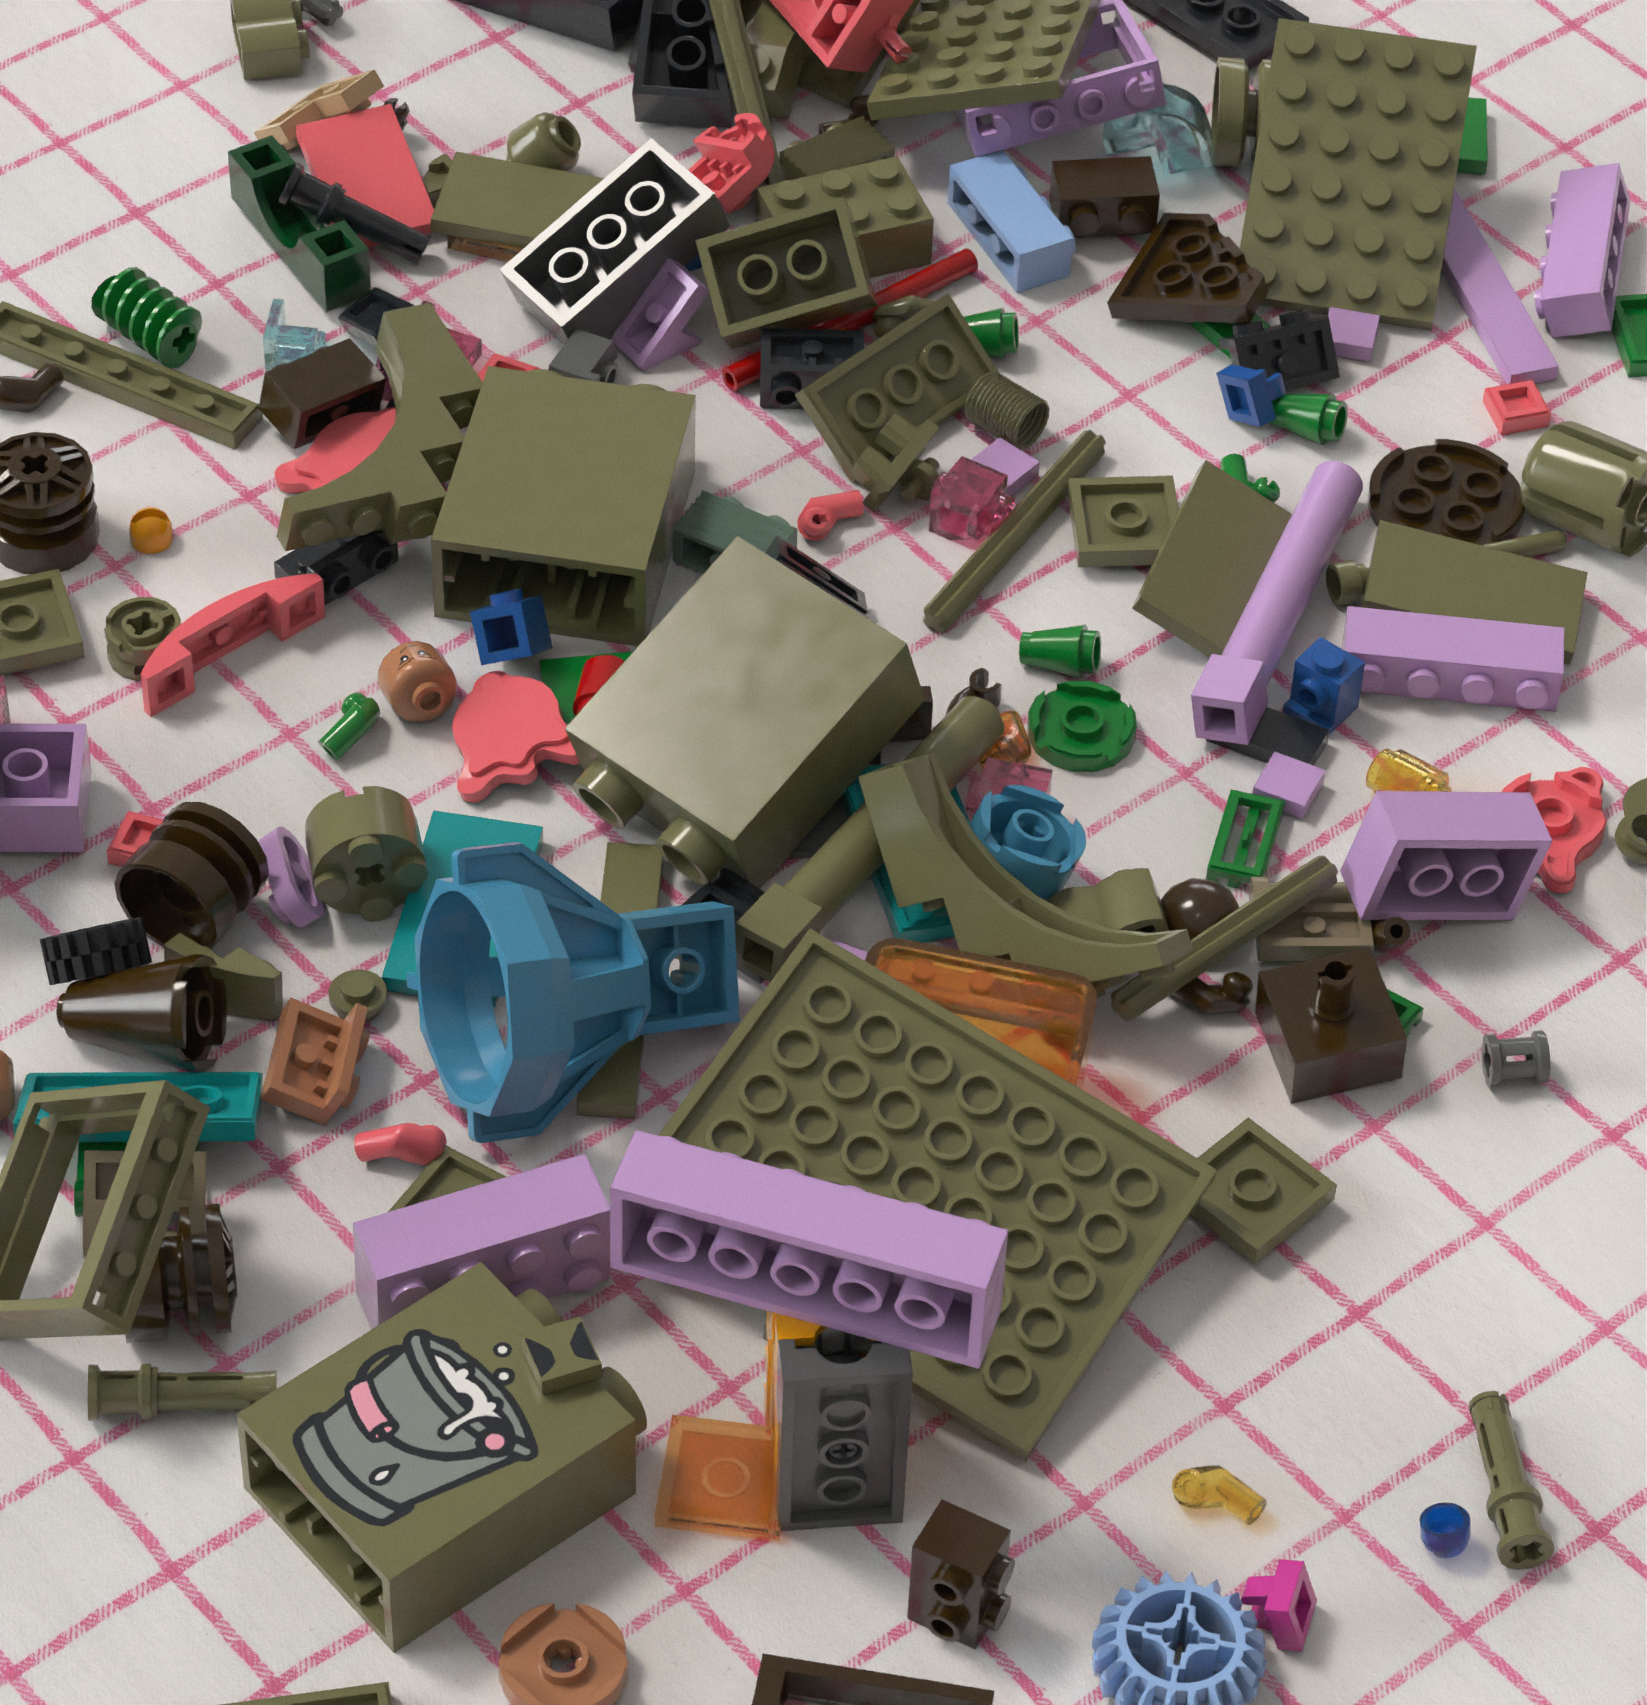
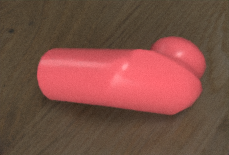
[797,490,864,541]
[354,1123,447,1166]

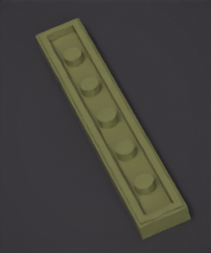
[0,301,263,449]
[577,842,664,1119]

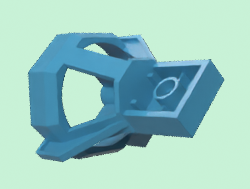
[406,842,740,1143]

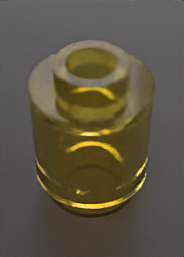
[1366,748,1452,795]

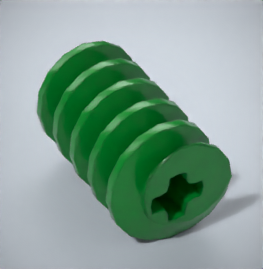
[91,267,202,369]

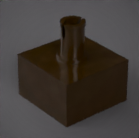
[1255,947,1407,1104]

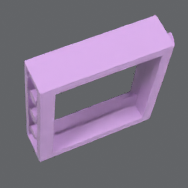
[953,0,1167,157]

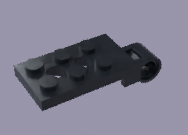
[1128,0,1309,70]

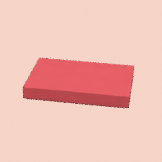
[296,104,434,248]

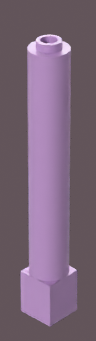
[1191,461,1363,745]

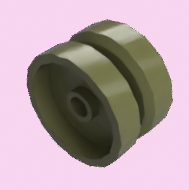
[1211,57,1271,167]

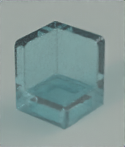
[263,298,326,372]

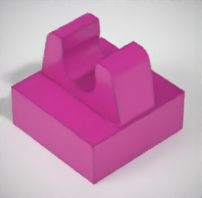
[1241,1559,1317,1652]

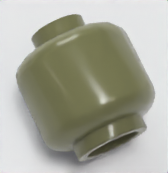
[507,112,581,172]

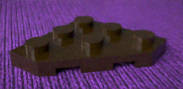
[1107,213,1268,325]

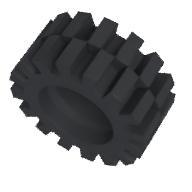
[40,917,152,985]

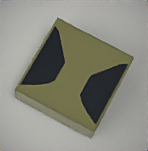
[521,1316,602,1395]

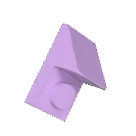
[610,257,709,371]

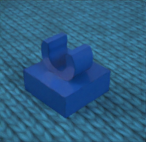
[1216,364,1286,427]

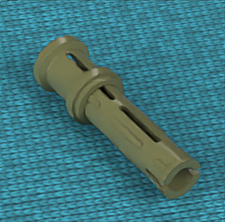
[88,1364,276,1421]
[1468,1391,1554,1570]

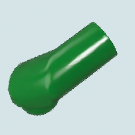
[1220,454,1280,503]
[318,692,380,761]

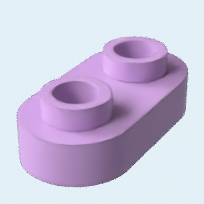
[259,826,324,928]

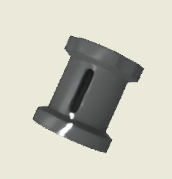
[1481,1030,1551,1087]

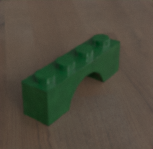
[228,135,371,313]

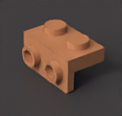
[261,998,370,1126]

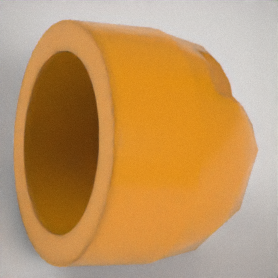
[129,506,173,554]

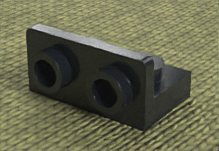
[1218,309,1340,390]
[760,328,864,409]
[274,529,399,605]

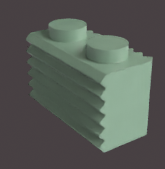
[673,490,798,574]

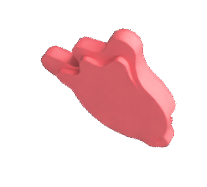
[274,407,396,493]
[452,671,580,803]
[1502,767,1607,894]

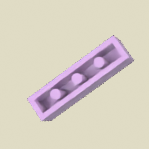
[1535,163,1630,338]
[1342,606,1564,712]

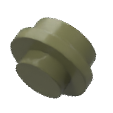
[329,970,387,1023]

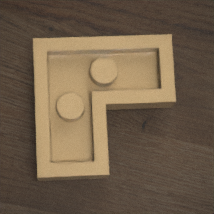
[254,69,384,150]

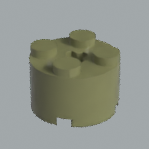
[305,786,428,922]

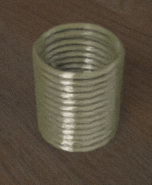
[965,371,1050,450]

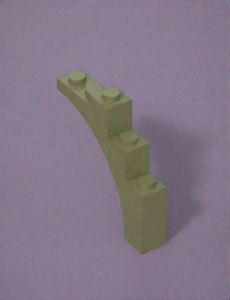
[276,303,483,551]
[858,753,1194,1023]

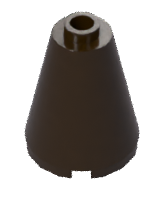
[56,954,227,1072]

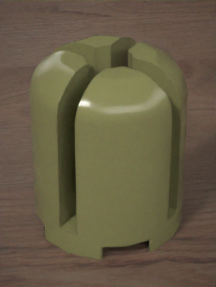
[1520,421,1647,557]

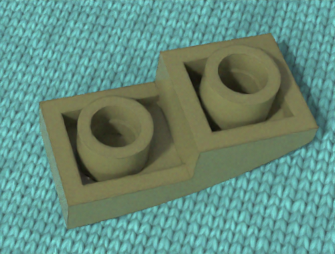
[164,933,283,1021]

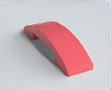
[141,573,325,717]

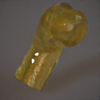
[1172,1465,1267,1525]

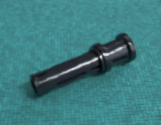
[278,163,431,265]

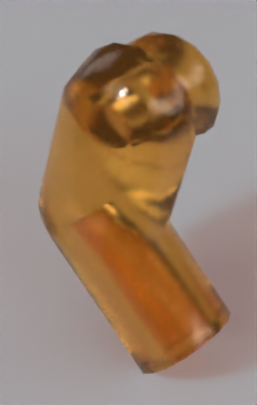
[979,711,1031,779]

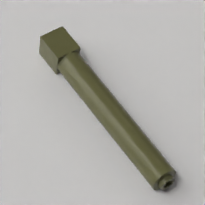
[735,696,1004,982]

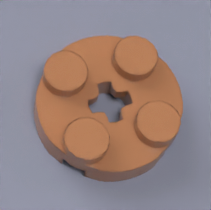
[498,1603,628,1705]

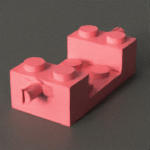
[769,0,914,73]

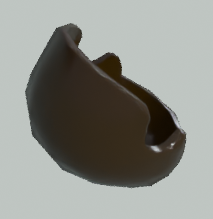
[1161,878,1240,940]

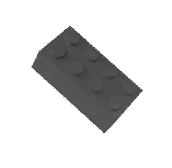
[499,138,730,345]

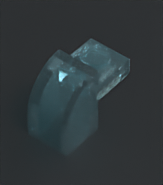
[1102,84,1213,175]

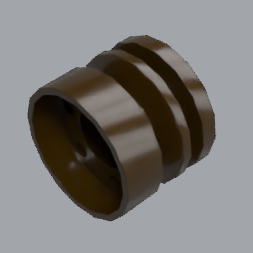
[0,432,100,574]
[114,802,269,950]
[125,1203,238,1343]

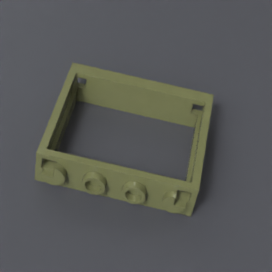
[0,1080,211,1339]

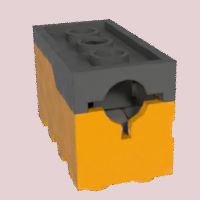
[763,1311,913,1531]

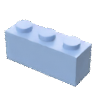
[948,150,1076,293]

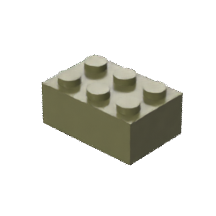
[756,156,934,278]
[695,196,878,349]

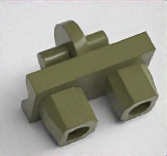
[849,413,942,513]

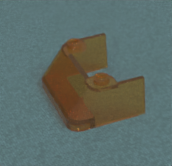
[865,938,1097,1090]

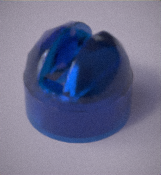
[1419,1502,1471,1559]

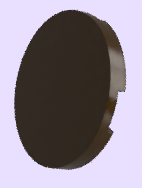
[1367,439,1525,545]

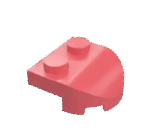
[689,113,774,214]

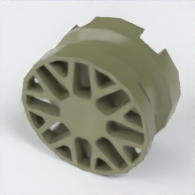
[104,597,181,681]

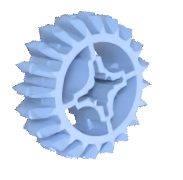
[1092,1570,1266,1705]

